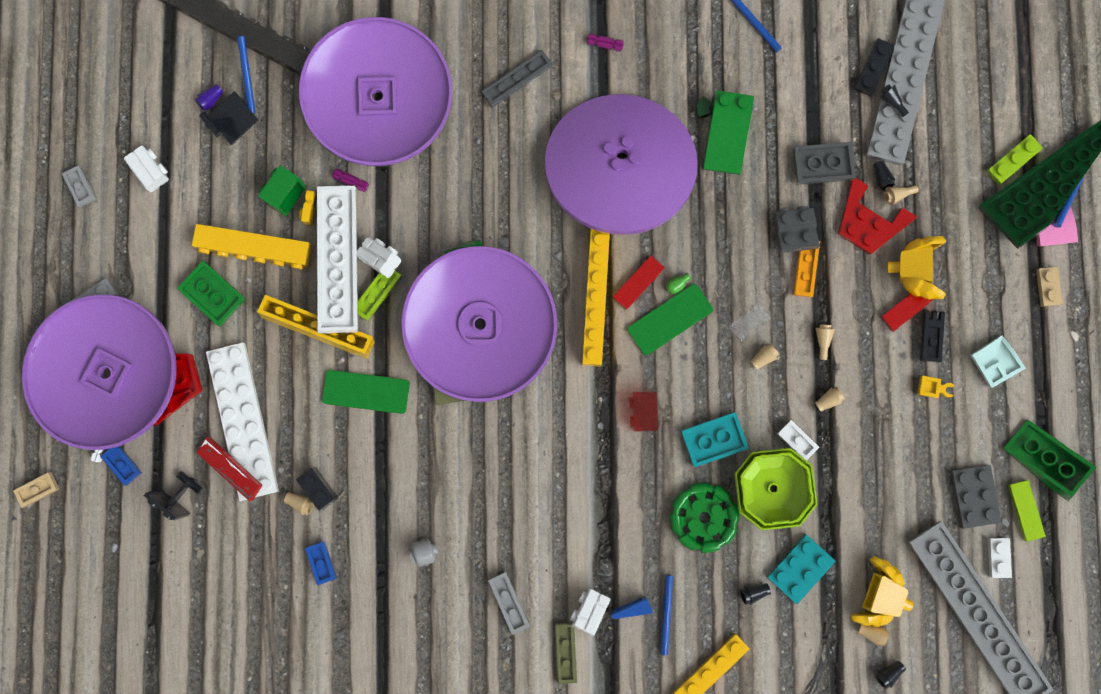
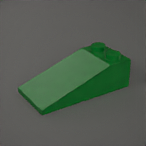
[703,90,754,175]
[1003,419,1097,502]

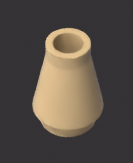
[750,343,780,370]
[815,386,845,412]
[284,492,314,515]
[857,624,889,646]

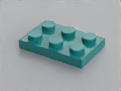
[681,412,749,468]
[767,534,836,604]

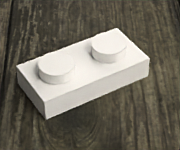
[777,420,819,460]
[988,538,1012,578]

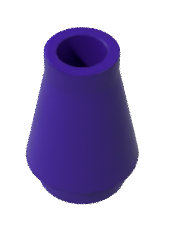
[195,84,224,111]

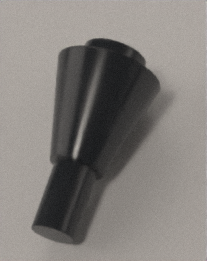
[879,84,909,117]

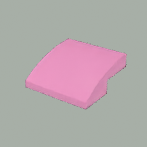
[1036,206,1078,246]

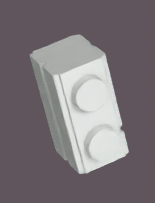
[124,146,169,192]
[357,237,401,278]
[570,589,610,636]

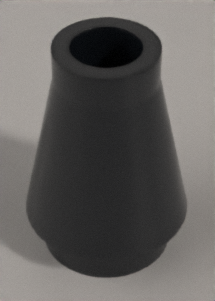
[873,160,895,190]
[740,583,771,605]
[875,661,906,689]

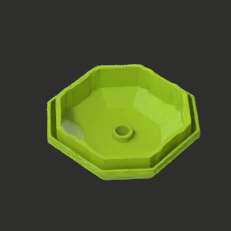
[734,448,817,531]

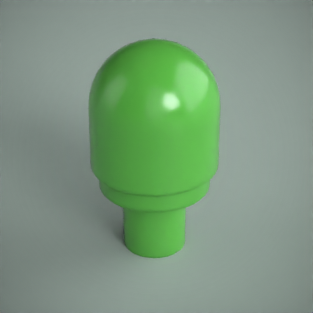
[666,273,691,294]

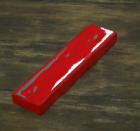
[197,437,263,501]

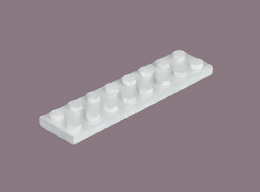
[317,186,358,334]
[206,342,279,501]

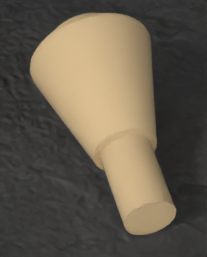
[883,185,919,206]
[816,324,835,360]

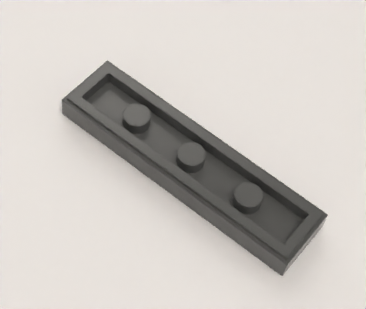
[481,50,553,108]

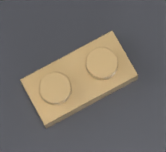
[1036,267,1063,307]
[13,472,60,508]

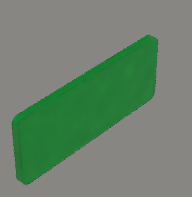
[628,284,713,356]
[322,370,410,414]

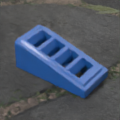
[610,596,653,619]

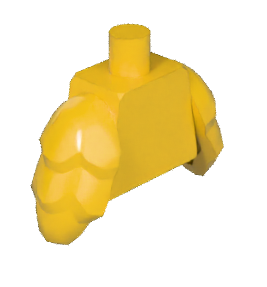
[888,236,946,300]
[850,556,913,627]

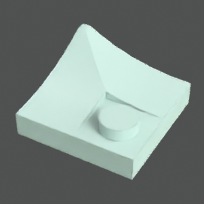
[970,335,1026,388]

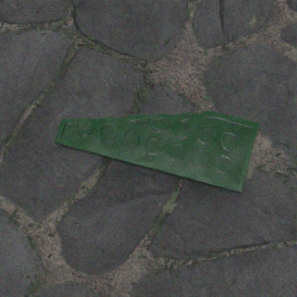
[979,121,1101,249]

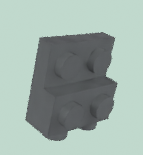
[773,206,820,253]

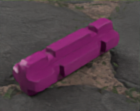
[587,33,624,51]
[332,169,369,192]

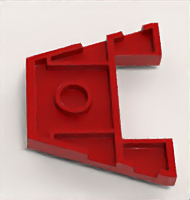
[838,178,917,255]
[153,354,203,426]

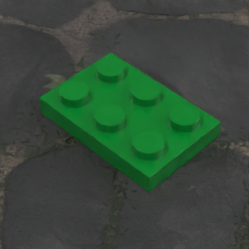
[177,261,246,327]

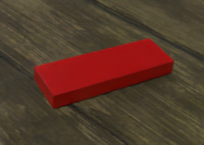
[613,256,665,310]
[880,294,934,332]

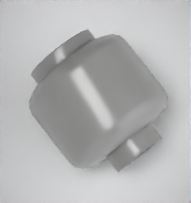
[408,538,439,567]

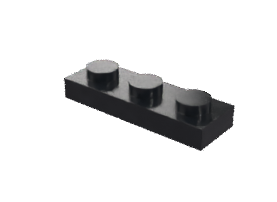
[854,38,895,97]

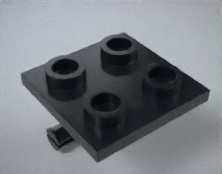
[199,91,258,145]
[143,471,203,520]

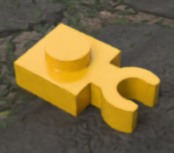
[299,190,317,226]
[917,376,954,398]

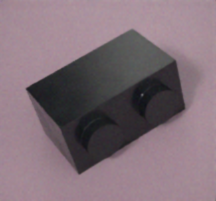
[296,467,339,511]

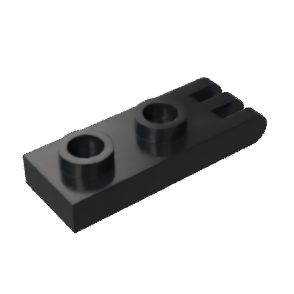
[920,310,945,363]

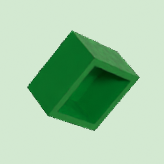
[258,165,307,217]

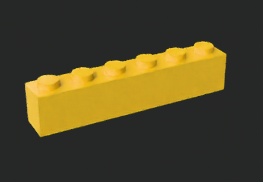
[192,224,313,270]
[257,295,375,359]

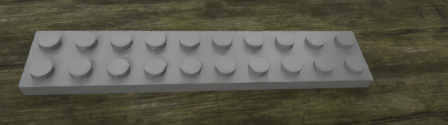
[866,0,945,166]
[908,521,1054,694]

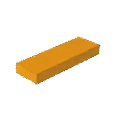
[793,241,820,298]

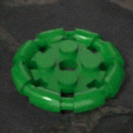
[669,482,740,553]

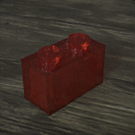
[629,392,658,432]

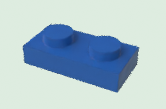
[100,446,142,486]
[305,541,337,585]

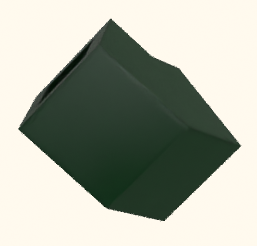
[695,96,713,119]

